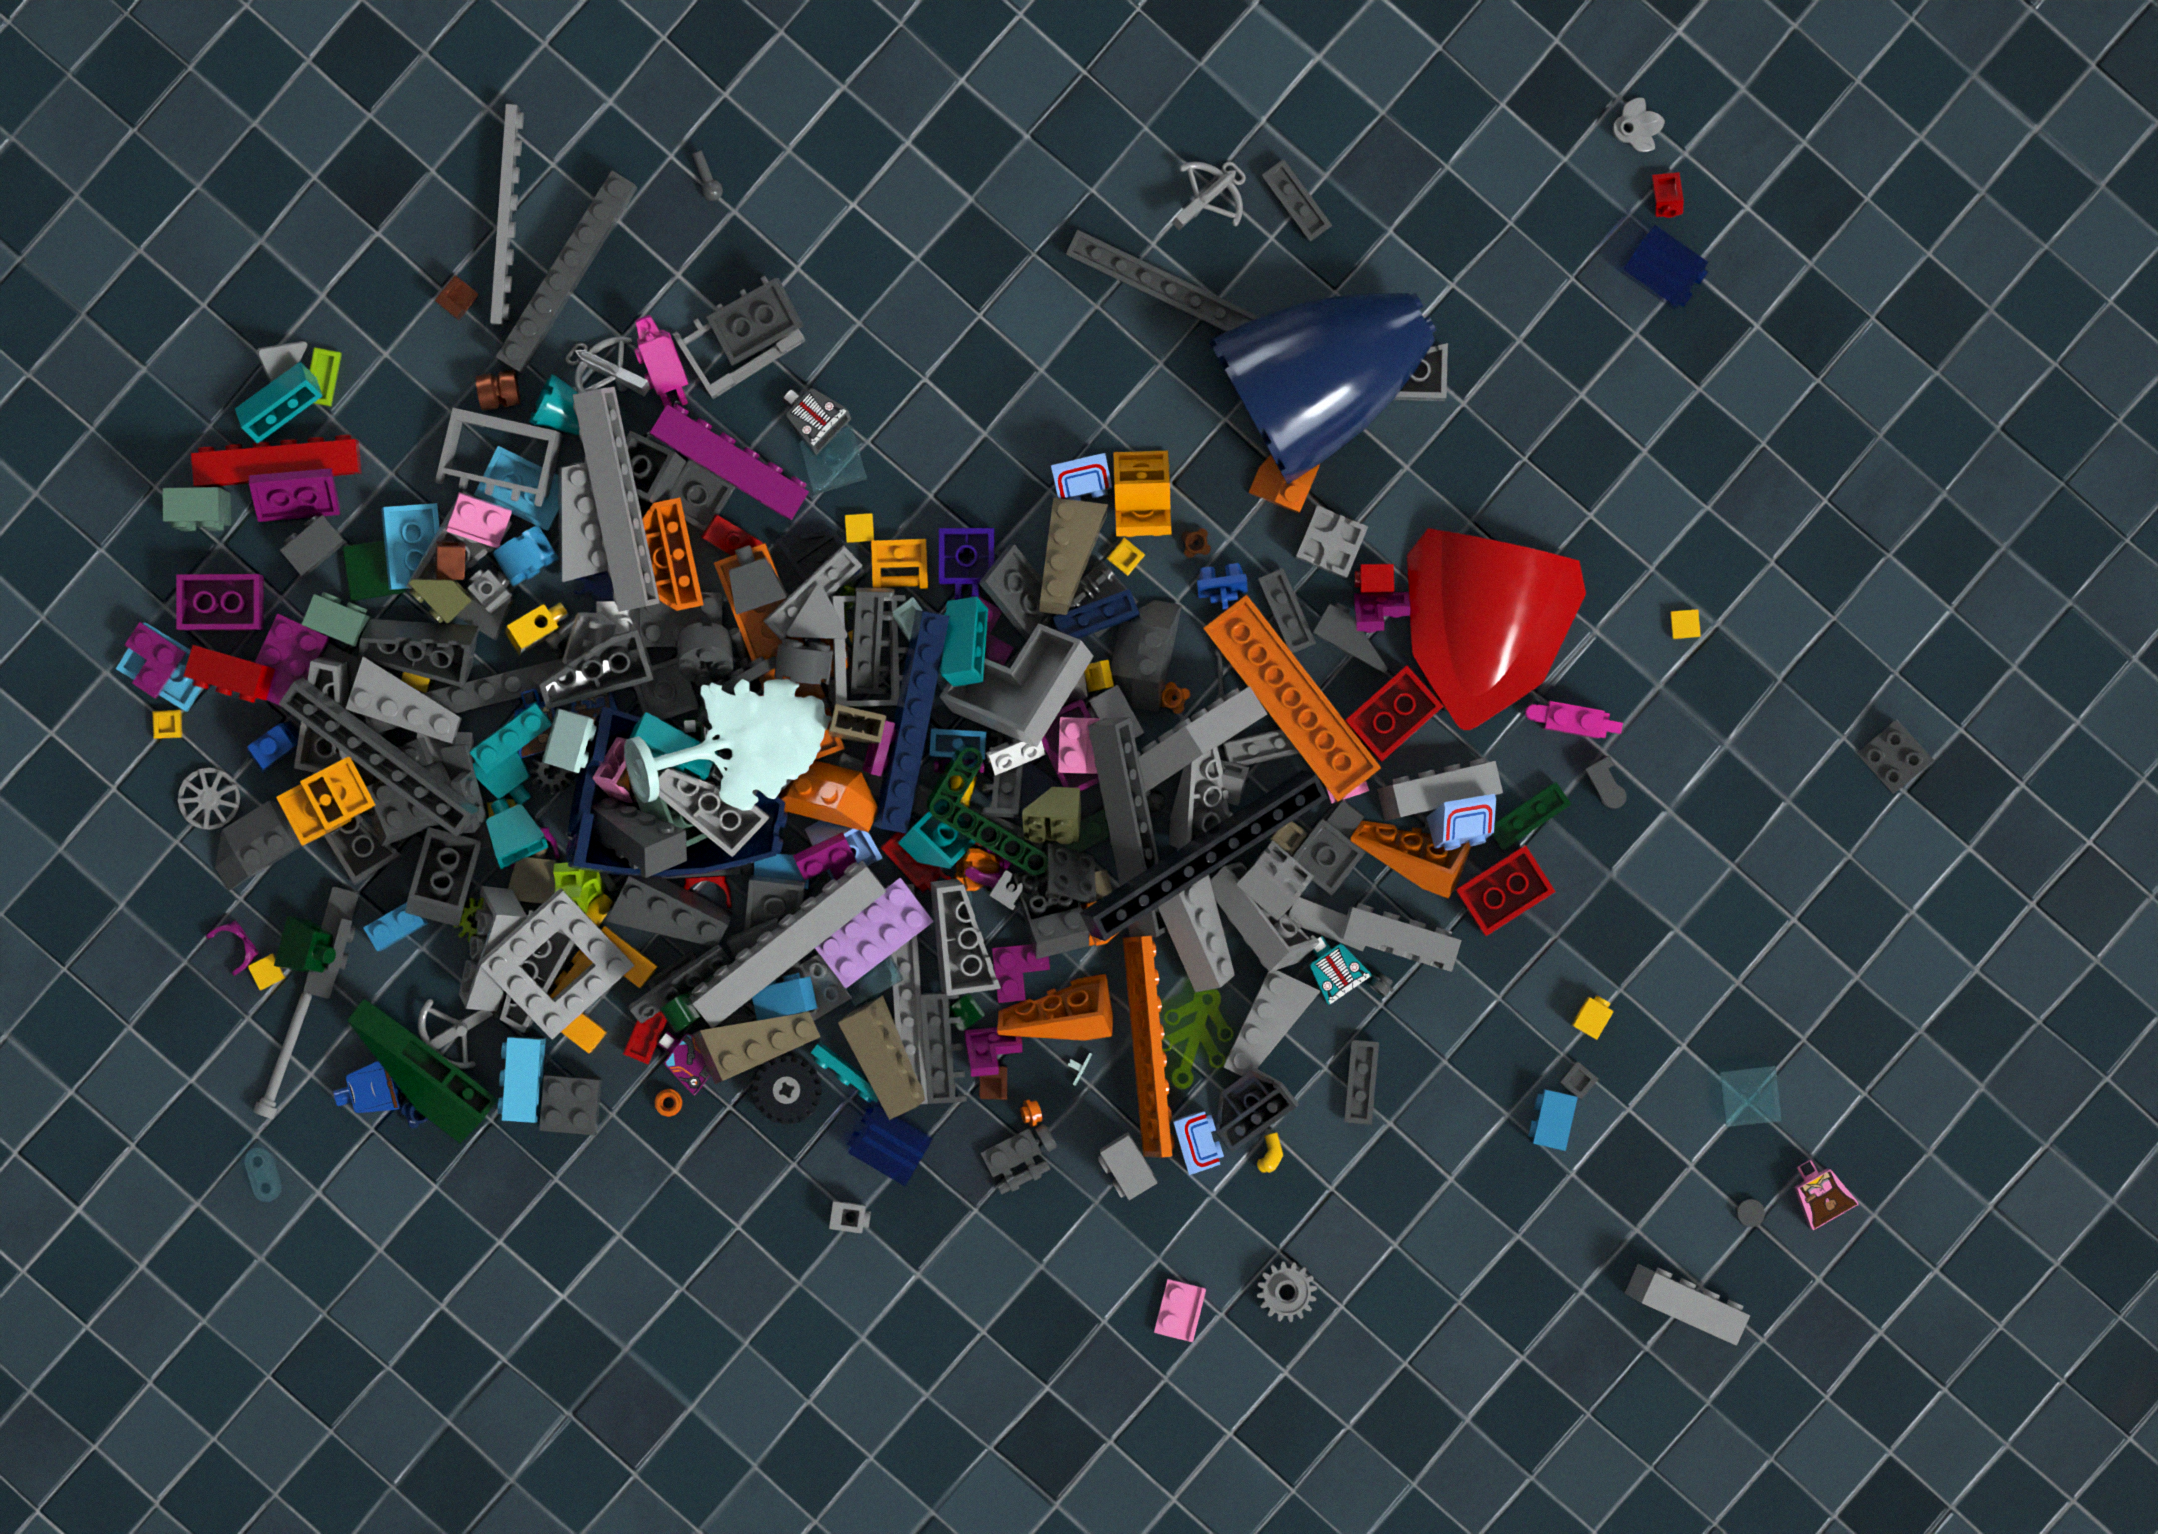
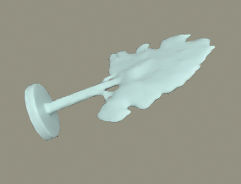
[624,678,832,811]

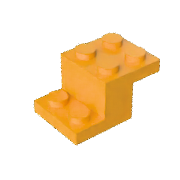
[1113,451,1171,537]
[276,756,376,846]

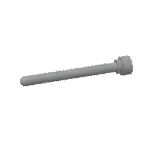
[253,991,312,1119]

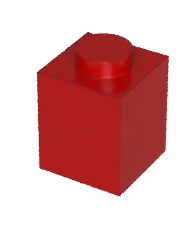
[1354,564,1394,593]

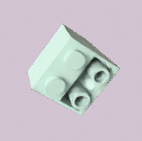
[542,708,597,773]

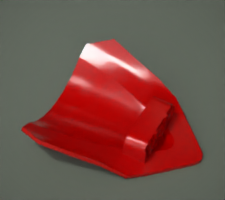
[1407,528,1586,730]

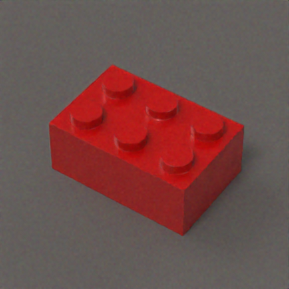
[1345,666,1444,762]
[1454,845,1556,936]

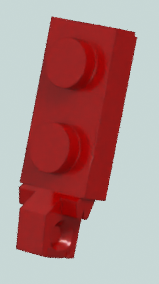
[880,832,940,892]

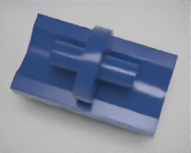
[1197,563,1248,610]

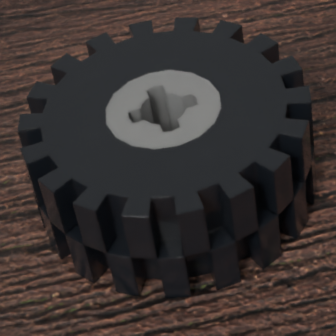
[752,1055,822,1125]

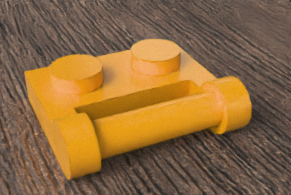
[871,539,928,589]

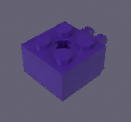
[939,528,995,600]

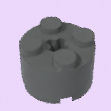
[677,623,733,687]
[774,638,833,684]

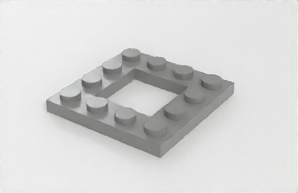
[478,888,634,1039]

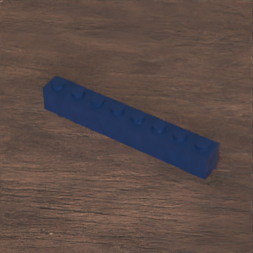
[874,610,949,833]

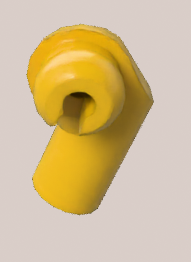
[1257,1132,1283,1173]

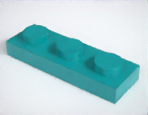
[469,702,552,774]
[811,1042,879,1103]

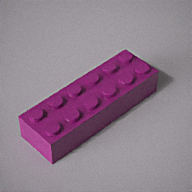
[650,403,809,521]

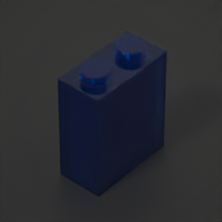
[1621,225,1709,310]
[847,1105,933,1186]

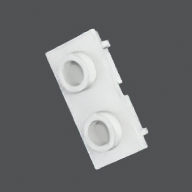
[985,739,1046,776]

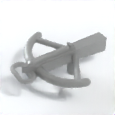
[1172,161,1246,230]
[566,337,650,396]
[418,999,493,1070]

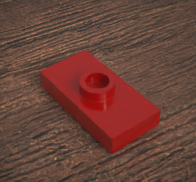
[701,514,763,556]
[623,1011,667,1064]

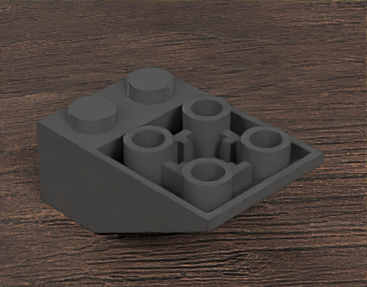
[1013,871,1090,959]

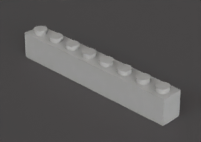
[573,387,660,612]
[689,860,886,1028]

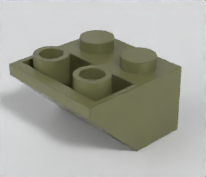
[409,578,474,624]
[1022,787,1081,844]

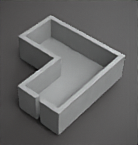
[939,623,1094,747]
[1138,686,1267,792]

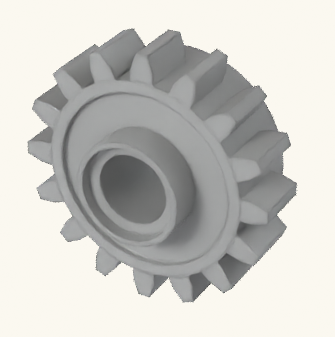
[1257,1261,1317,1322]

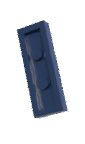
[1053,589,1140,639]

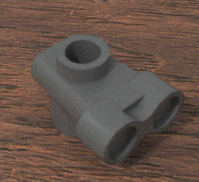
[545,615,576,659]

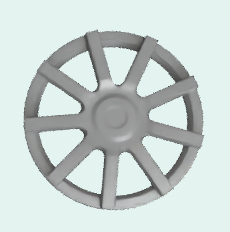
[178,768,240,830]

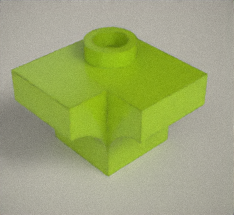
[553,863,605,913]

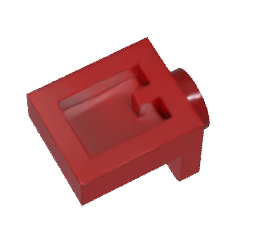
[1652,172,1684,218]

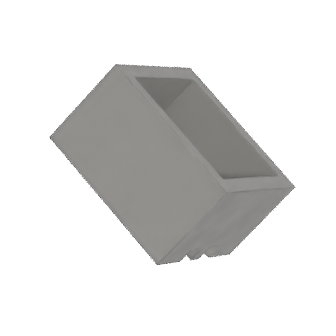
[1295,505,1368,579]
[1236,840,1314,921]

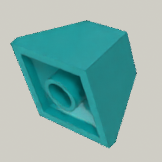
[898,799,976,869]

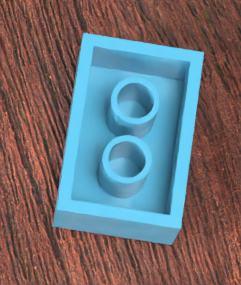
[498,1036,546,1123]

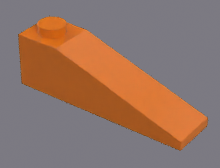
[1249,455,1321,514]
[1350,821,1472,899]
[997,974,1113,1041]

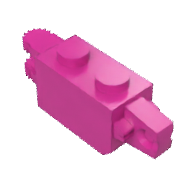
[634,315,688,407]
[1524,701,1623,739]

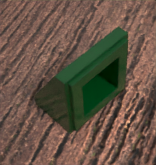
[950,993,985,1032]

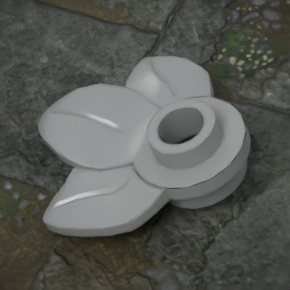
[1612,98,1665,152]

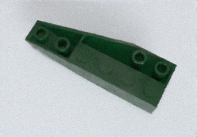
[346,999,498,1144]

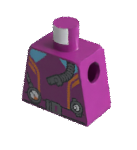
[658,1031,711,1096]

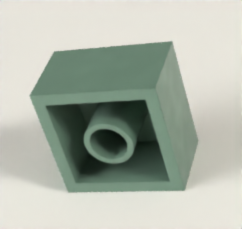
[301,592,372,648]

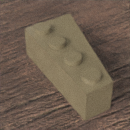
[1039,498,1108,615]
[838,995,925,1120]
[693,1012,820,1084]

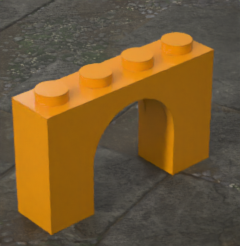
[548,926,659,1054]

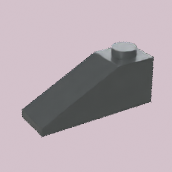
[1312,602,1388,674]

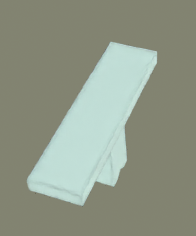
[1068,1053,1092,1086]

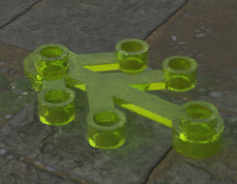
[1162,989,1234,1089]

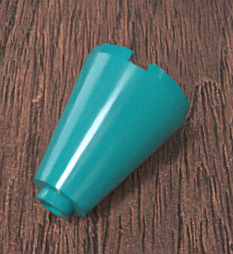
[529,374,580,435]

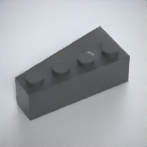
[606,875,733,947]

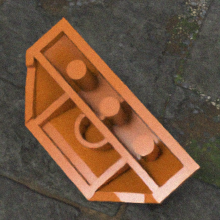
[642,497,703,611]
[777,760,879,832]

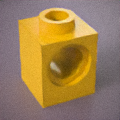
[1571,995,1614,1040]

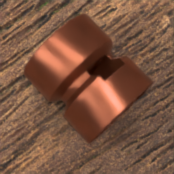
[476,369,521,411]

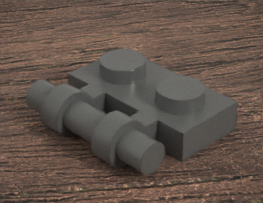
[981,1128,1051,1194]

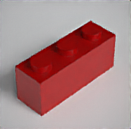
[183,645,275,703]

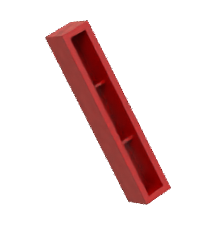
[191,435,362,488]

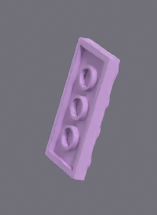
[815,878,934,988]

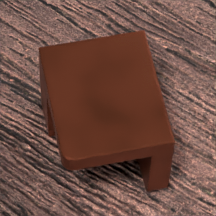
[435,275,479,320]
[435,541,465,580]
[979,1066,1007,1100]

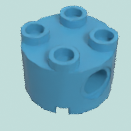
[493,525,559,586]

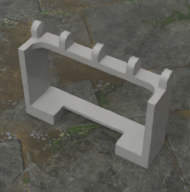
[672,276,806,399]
[436,408,564,507]
[828,595,908,708]

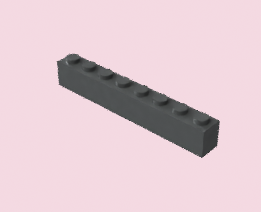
[496,170,638,374]
[279,678,480,836]
[1088,717,1168,937]

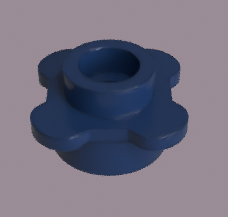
[400,1103,428,1128]

